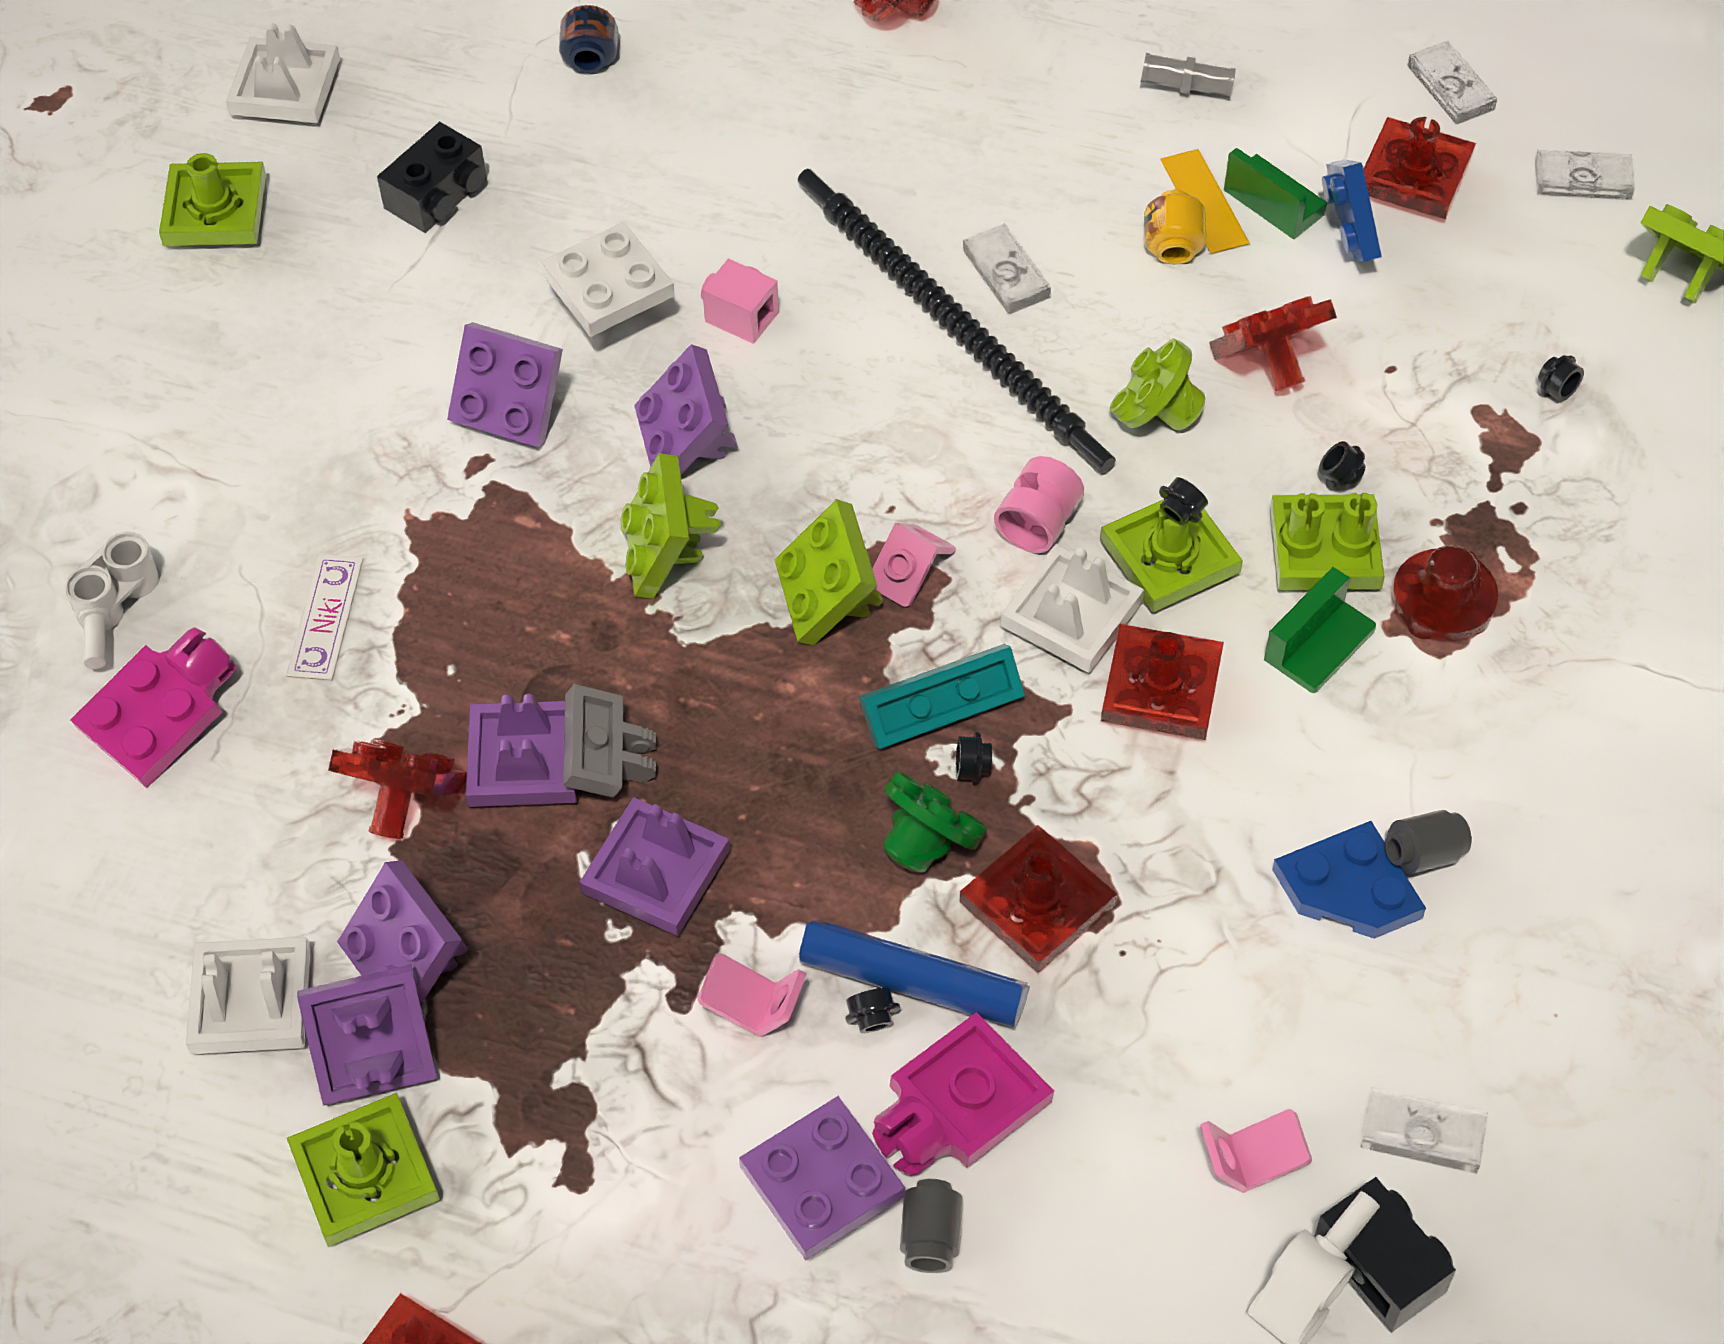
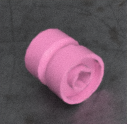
[994,456,1084,553]

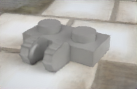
[563,684,656,797]

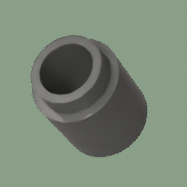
[1385,810,1472,874]
[900,1179,963,1273]

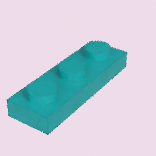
[859,644,1025,749]

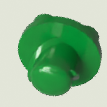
[883,770,988,873]

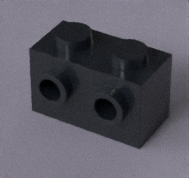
[377,121,487,233]
[1314,1177,1456,1332]

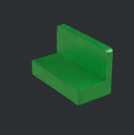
[1224,148,1327,240]
[1264,566,1376,693]

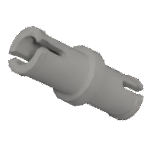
[1140,53,1236,98]

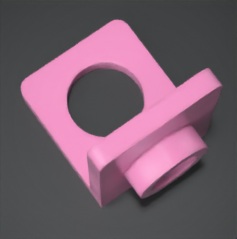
[872,523,956,607]
[697,953,806,1037]
[1200,1109,1312,1193]

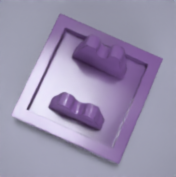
[447,322,563,447]
[634,344,737,474]
[466,694,577,807]
[579,797,730,936]
[337,860,468,1004]
[297,964,437,1106]
[739,1096,905,1261]

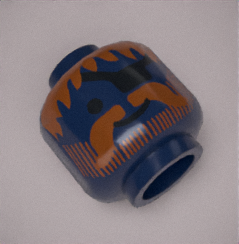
[559,5,618,73]

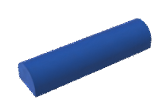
[799,920,1030,1028]

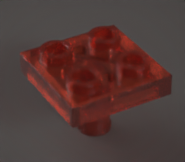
[1363,117,1476,220]
[1209,296,1337,391]
[1101,624,1224,740]
[328,740,467,839]
[959,825,1117,973]

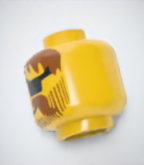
[1144,190,1206,264]

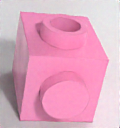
[701,258,779,344]

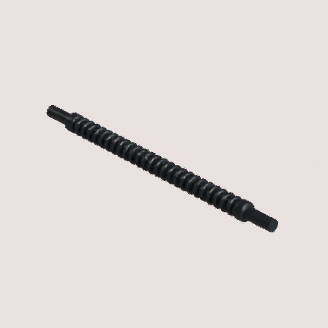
[797,168,1116,473]

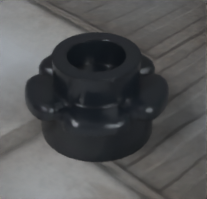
[1538,355,1584,401]
[1319,441,1366,489]
[1159,477,1208,525]
[955,732,992,785]
[845,988,900,1033]

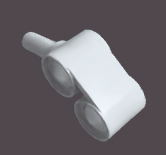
[65,531,160,669]
[1247,1191,1380,1344]

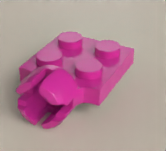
[70,627,236,788]
[872,1012,1054,1175]

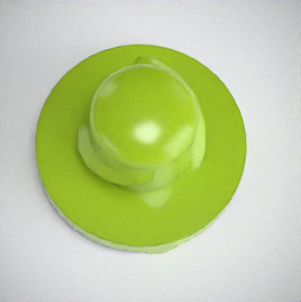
[1110,338,1206,430]

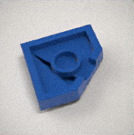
[1322,159,1382,262]
[1272,820,1426,939]

